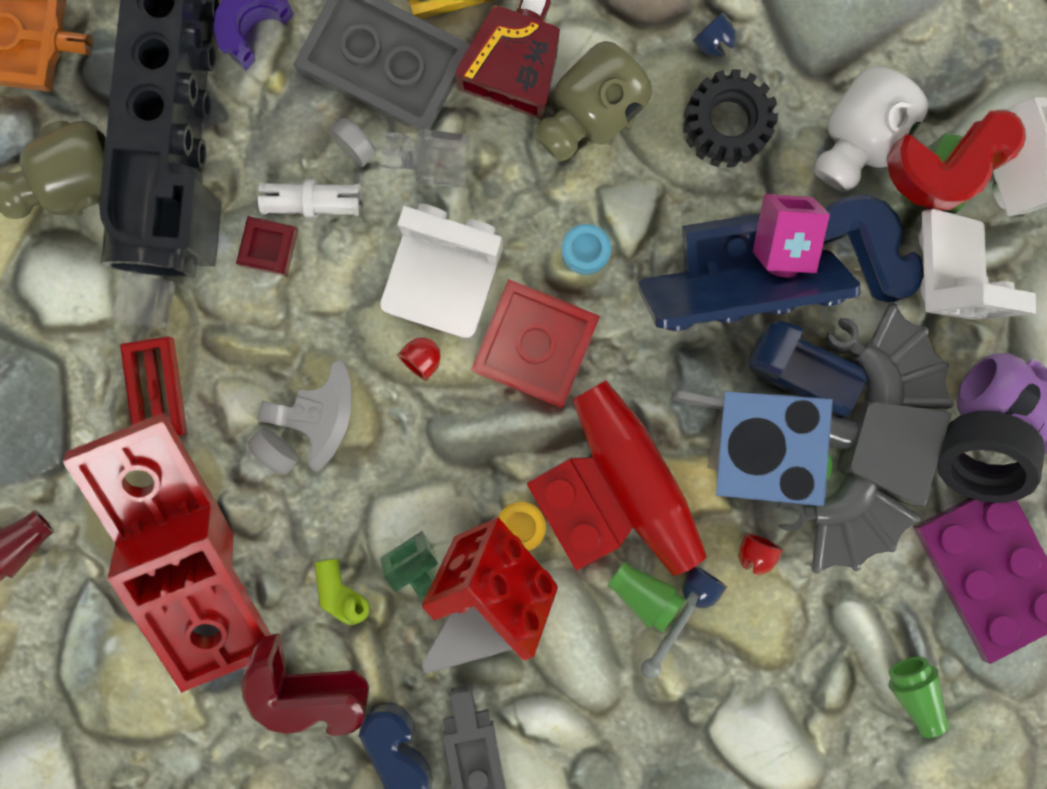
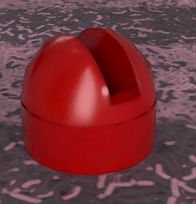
[397,338,441,381]
[738,533,783,575]

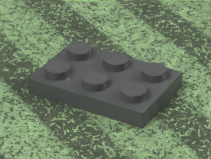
[293,0,470,137]

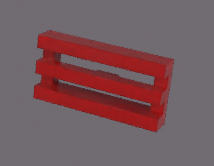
[120,336,188,436]

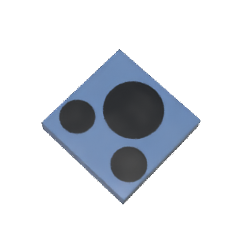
[716,392,833,506]

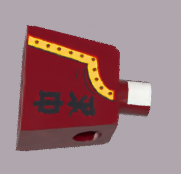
[455,0,560,120]

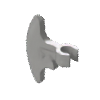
[258,360,352,472]

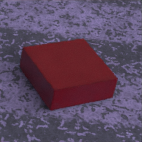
[236,216,299,277]

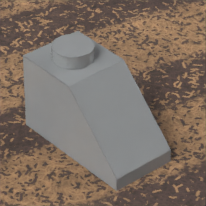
[422,606,513,674]

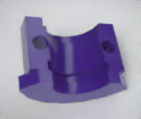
[213,0,294,71]

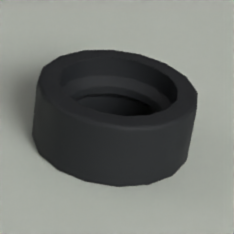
[937,411,1045,503]

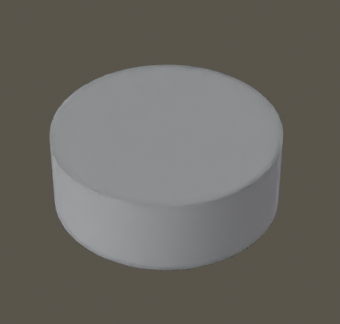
[328,118,376,167]
[248,428,299,474]

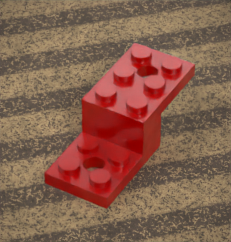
[63,412,271,693]

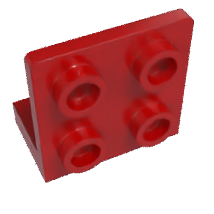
[421,517,558,661]

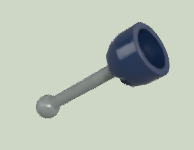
[641,566,727,679]

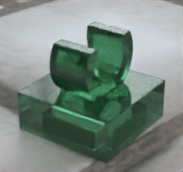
[380,531,438,599]

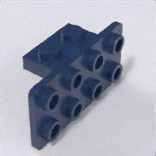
[638,213,860,331]

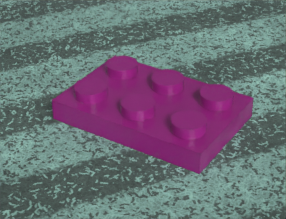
[913,498,1047,664]

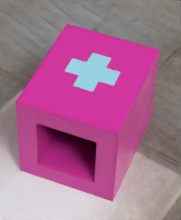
[753,194,830,277]

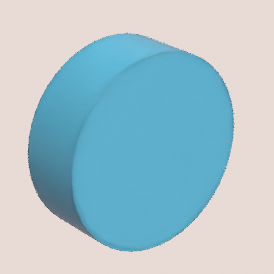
[561,224,611,276]

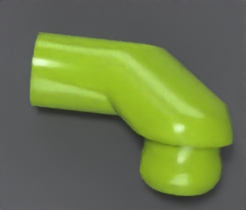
[314,558,370,625]

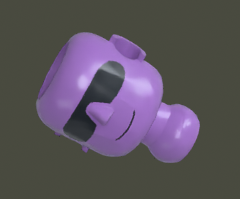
[957,353,1047,454]

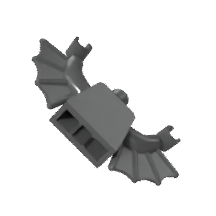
[776,302,954,574]

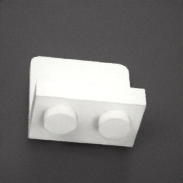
[380,204,503,339]

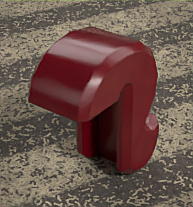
[241,633,370,736]

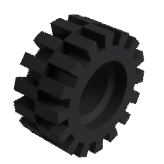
[683,69,778,168]

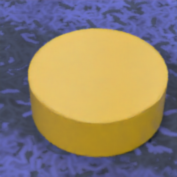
[498,501,546,551]

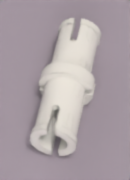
[258,179,362,219]

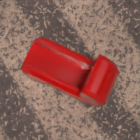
[887,110,1026,210]

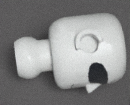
[815,66,928,193]

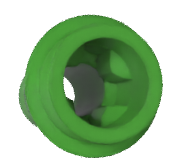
[608,562,686,633]
[888,657,950,738]

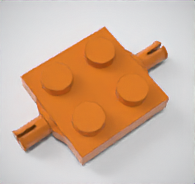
[0,0,93,92]

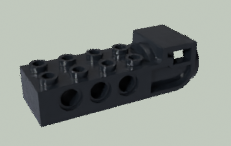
[99,0,222,278]

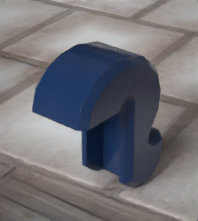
[823,195,924,303]
[747,321,868,418]
[358,703,432,789]

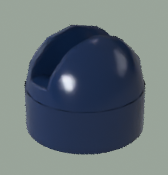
[693,12,737,58]

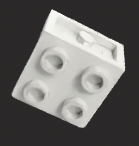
[919,209,1036,320]

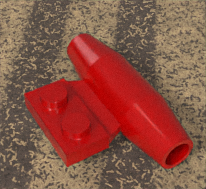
[526,380,707,576]

